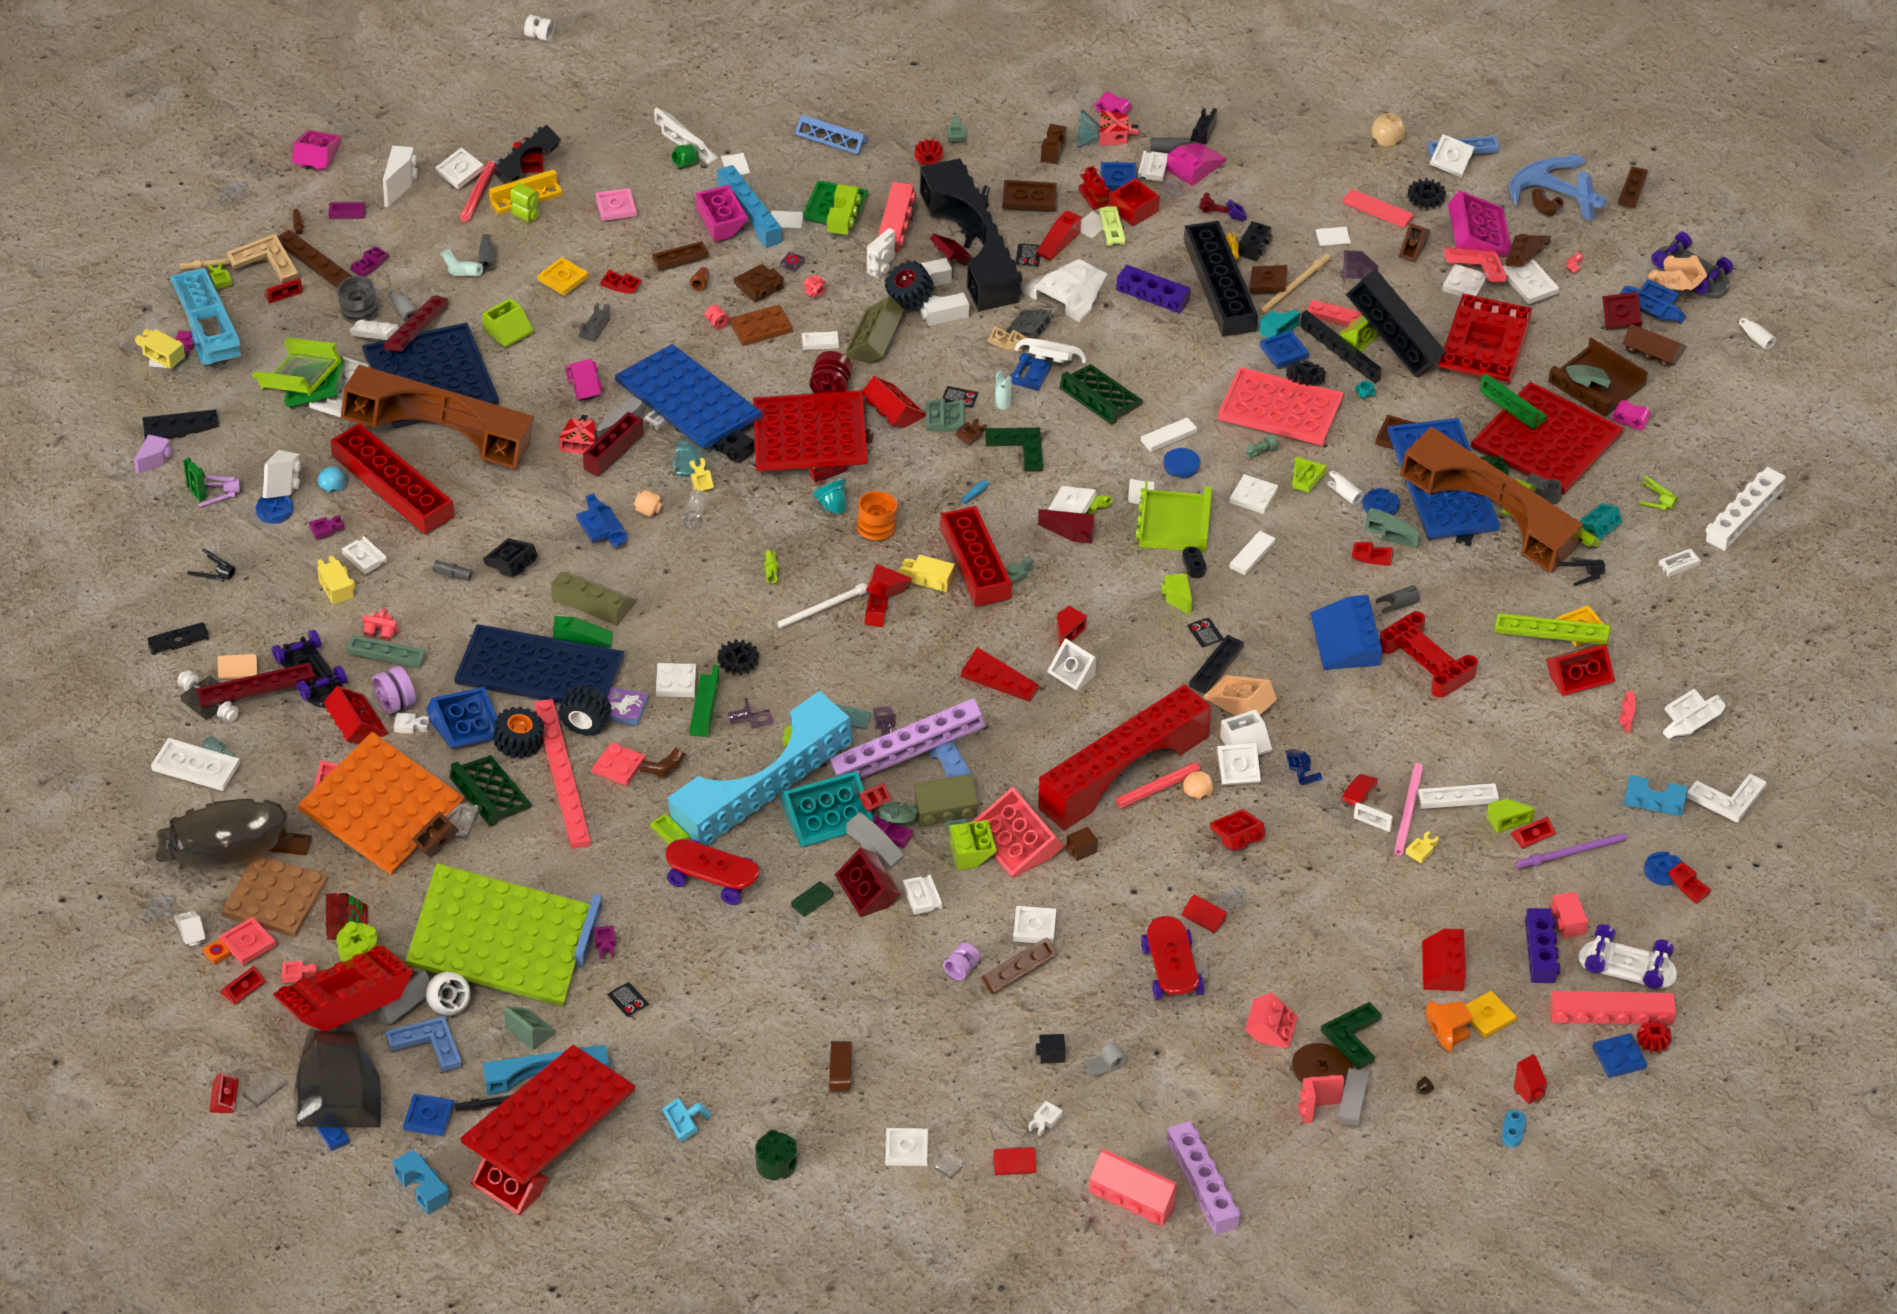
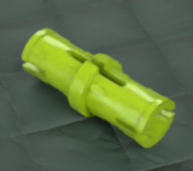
[764,550,779,584]

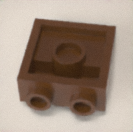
[734,264,784,303]

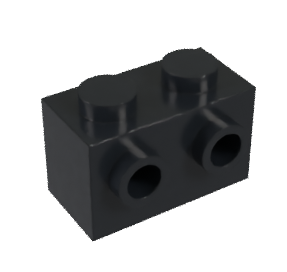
[1238,221,1273,261]

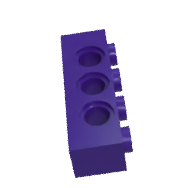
[1116,264,1191,314]
[1525,908,1560,983]

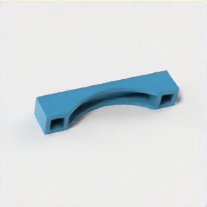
[717,165,782,248]
[483,1045,610,1095]

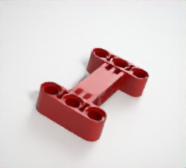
[1380,611,1478,698]

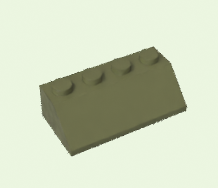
[844,296,904,363]
[551,571,637,626]

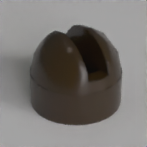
[1416,1076,1434,1095]

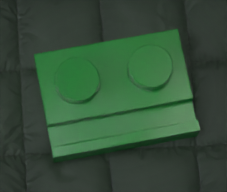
[183,457,207,502]

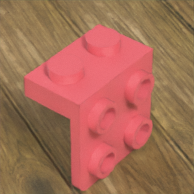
[1298,1075,1344,1124]

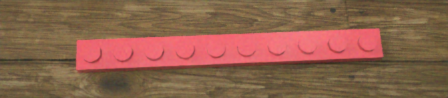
[534,699,591,849]

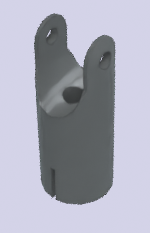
[1150,137,1190,153]
[479,234,495,271]
[1375,585,1420,613]

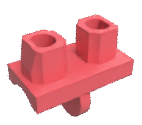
[362,608,399,641]

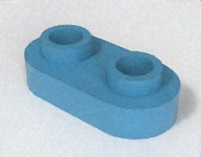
[1501,1110,1526,1147]

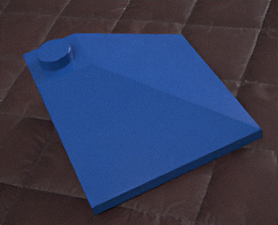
[426,687,498,749]

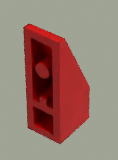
[1036,210,1081,261]

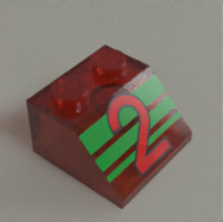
[325,893,368,940]

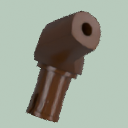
[1532,189,1564,216]
[640,747,687,778]

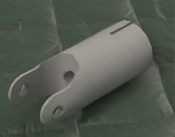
[389,290,417,322]

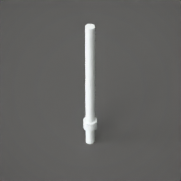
[777,583,868,629]

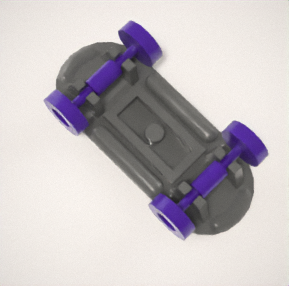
[1651,231,1733,298]

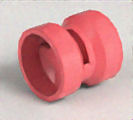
[705,304,729,329]

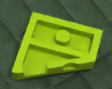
[1292,456,1327,493]

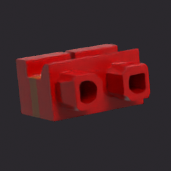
[1078,166,1109,210]

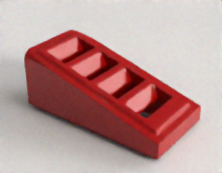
[865,594,888,627]

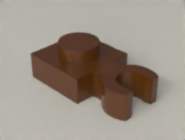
[955,419,987,445]

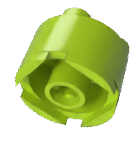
[337,922,378,962]

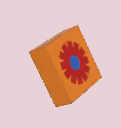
[202,939,231,965]

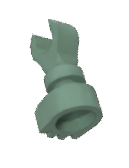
[1246,434,1278,458]

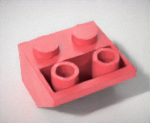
[1245,992,1298,1048]

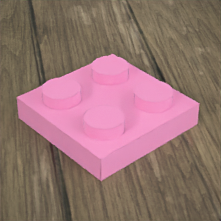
[595,188,636,221]

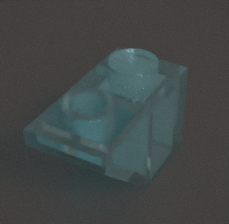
[672,437,700,477]

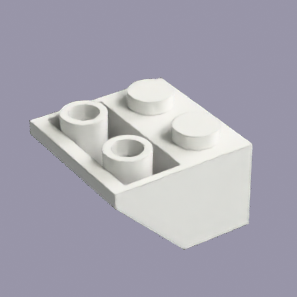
[1220,709,1272,756]

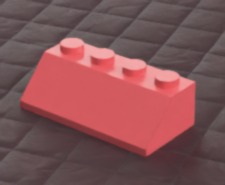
[1089,1149,1177,1226]

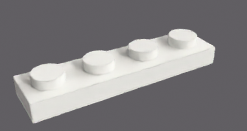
[1417,783,1499,809]

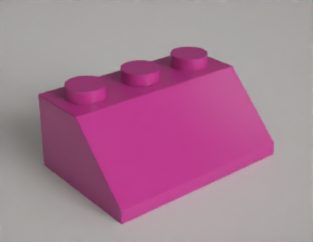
[696,185,748,242]

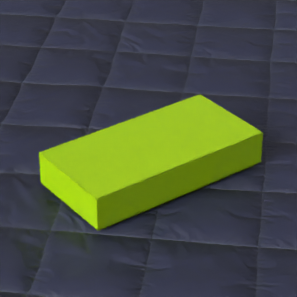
[650,813,690,844]

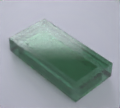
[791,881,834,917]

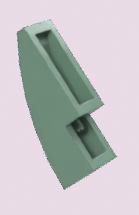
[1365,508,1420,548]

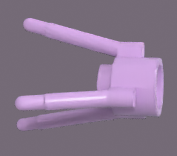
[198,475,240,507]

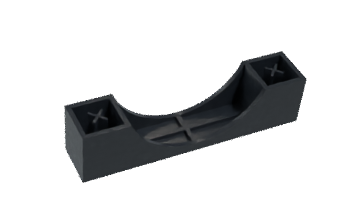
[919,158,1022,312]

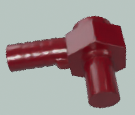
[1199,193,1228,213]

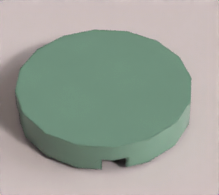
[878,801,917,823]

